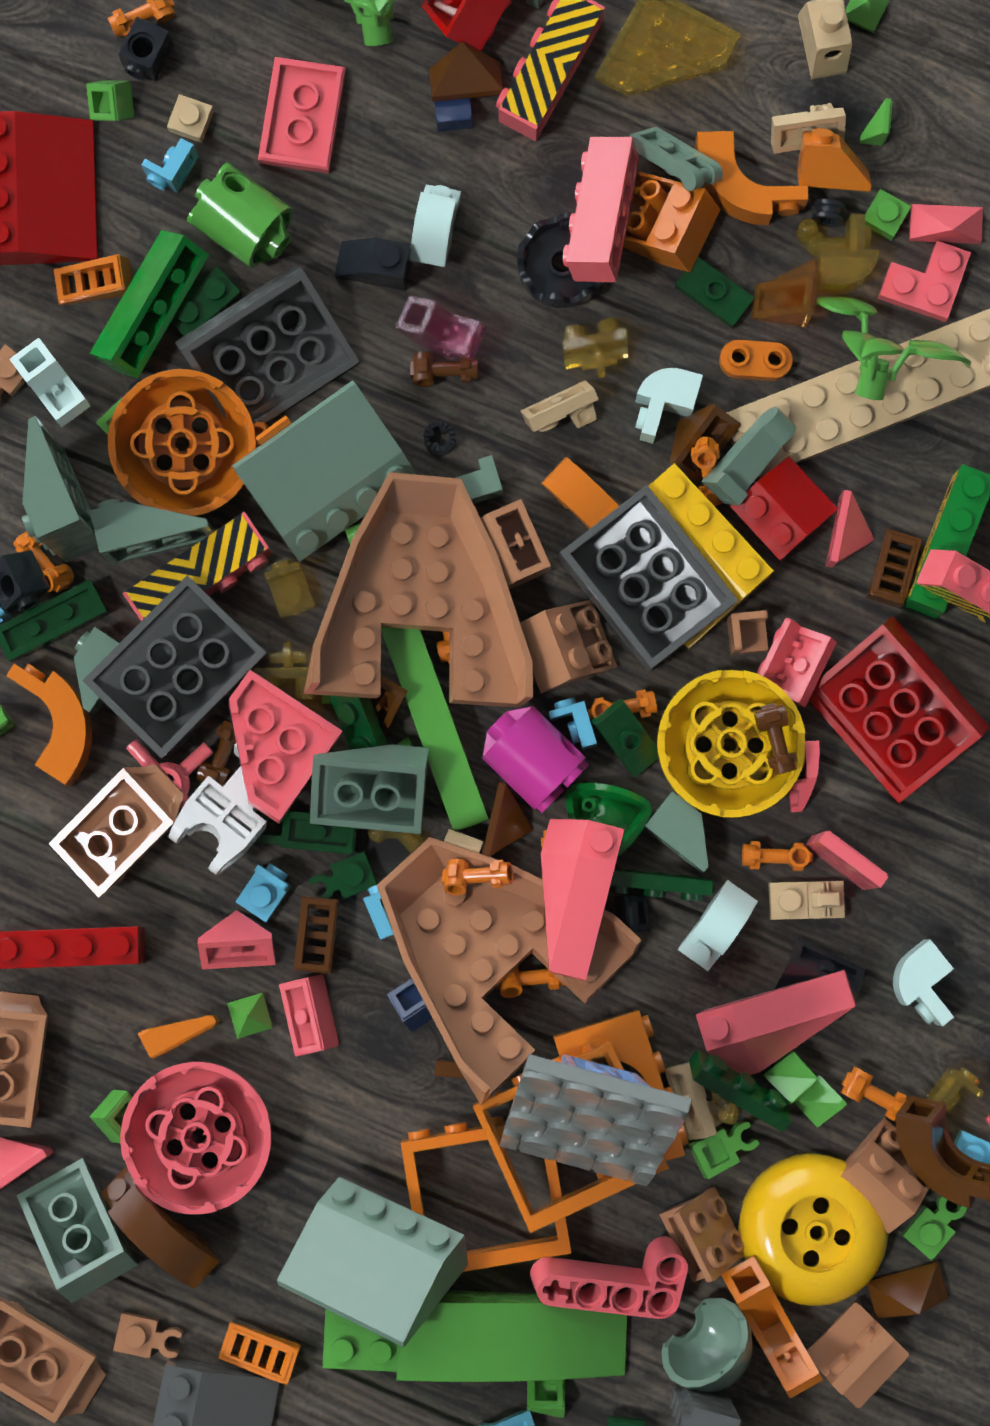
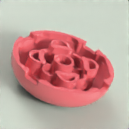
[120,1062,272,1215]

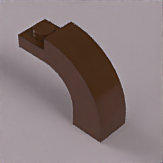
[896,1095,990,1208]
[101,1166,220,1289]

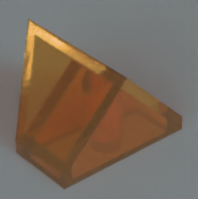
[751,258,817,327]

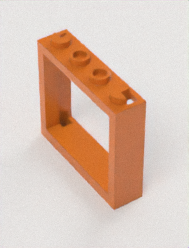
[473,1038,669,1233]
[401,1116,571,1272]

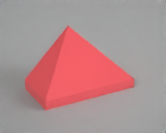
[909,204,983,244]
[825,490,874,568]
[197,910,276,969]
[0,1137,54,1190]

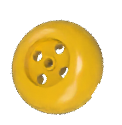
[657,670,805,818]
[738,1153,888,1306]

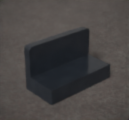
[775,938,865,1020]

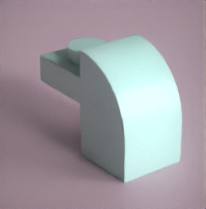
[409,185,461,267]
[10,338,91,427]
[635,368,703,444]
[678,880,758,971]
[893,939,954,1026]

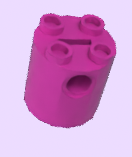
[482,706,589,813]

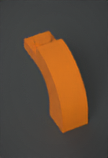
[695,131,808,226]
[6,664,92,787]
[721,1256,823,1399]

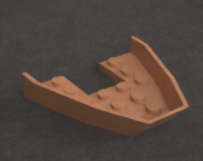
[304,472,533,708]
[377,837,641,1106]

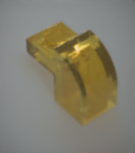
[816,214,879,294]

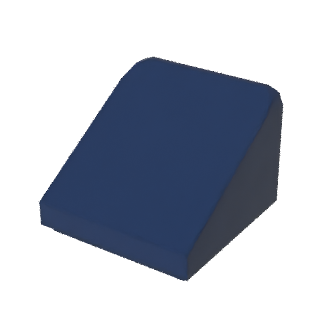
[434,98,473,132]
[387,978,433,1031]

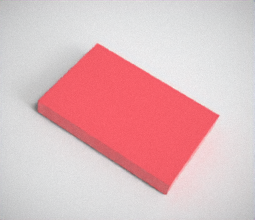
[258,57,346,174]
[804,831,888,890]

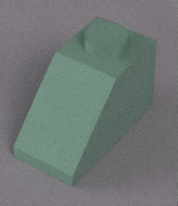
[74,627,119,715]
[644,791,708,873]

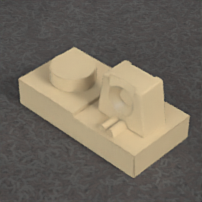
[771,103,846,154]
[521,380,599,432]
[768,881,845,920]
[665,1062,726,1140]

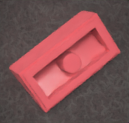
[279,974,339,1057]

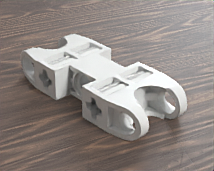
[168,744,267,875]

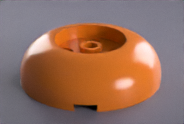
[108,369,256,516]

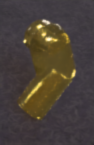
[796,219,847,256]
[368,829,424,853]
[710,1091,742,1124]

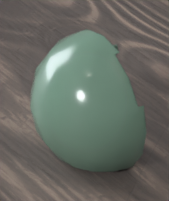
[662,1298,752,1392]

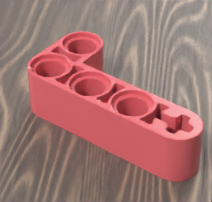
[530,1236,688,1319]

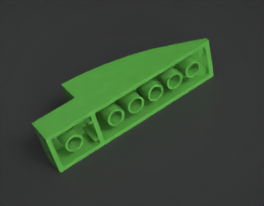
[323,1290,627,1382]

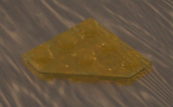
[595,0,741,96]

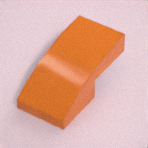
[541,457,619,529]

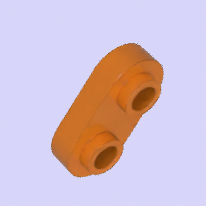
[719,340,792,381]

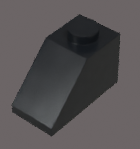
[335,237,411,291]

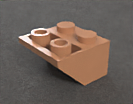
[480,499,551,589]
[520,600,618,693]
[841,1118,929,1234]

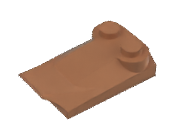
[49,764,184,898]
[0,992,48,1128]
[0,1296,106,1423]

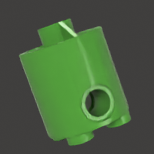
[187,162,293,268]

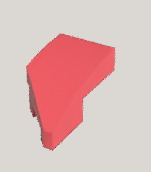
[789,740,820,812]

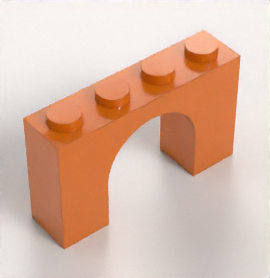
[553,1010,689,1180]

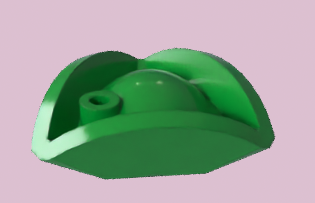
[566,783,652,857]

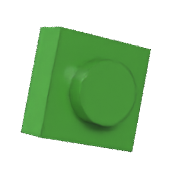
[861,189,911,241]

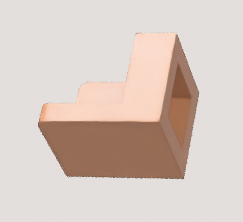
[727,610,768,655]

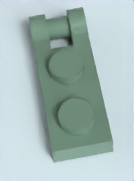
[629,126,723,191]

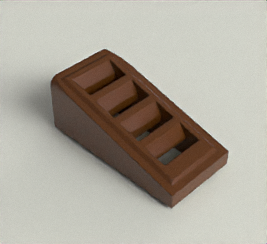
[865,529,922,609]
[293,896,339,975]

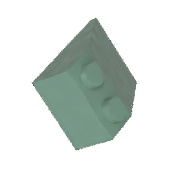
[89,499,215,565]
[310,745,429,834]
[16,1158,138,1303]

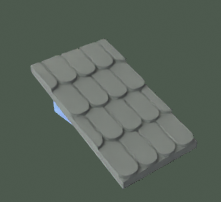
[499,1054,692,1186]

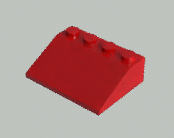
[0,111,98,265]
[809,616,990,804]

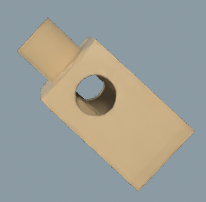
[798,0,852,80]

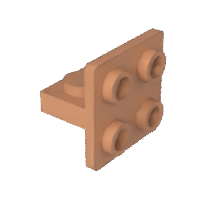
[659,1186,744,1283]
[807,1302,909,1408]

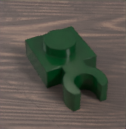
[308,851,377,899]

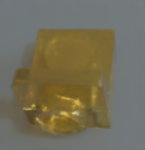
[264,559,316,619]
[925,1067,985,1112]

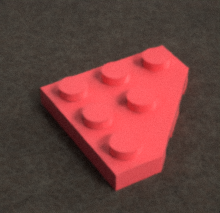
[229,670,342,823]

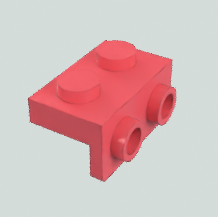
[757,618,837,708]

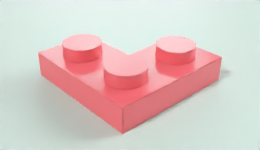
[878,241,971,322]

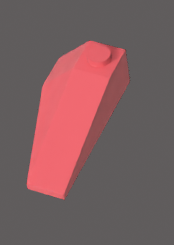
[541,819,624,981]
[696,970,856,1075]

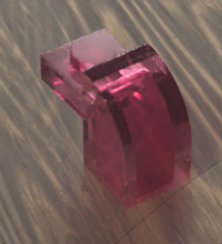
[395,295,487,360]

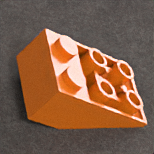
[623,171,720,273]

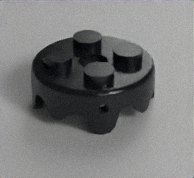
[517,212,603,308]

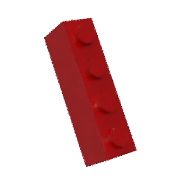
[0,926,145,969]

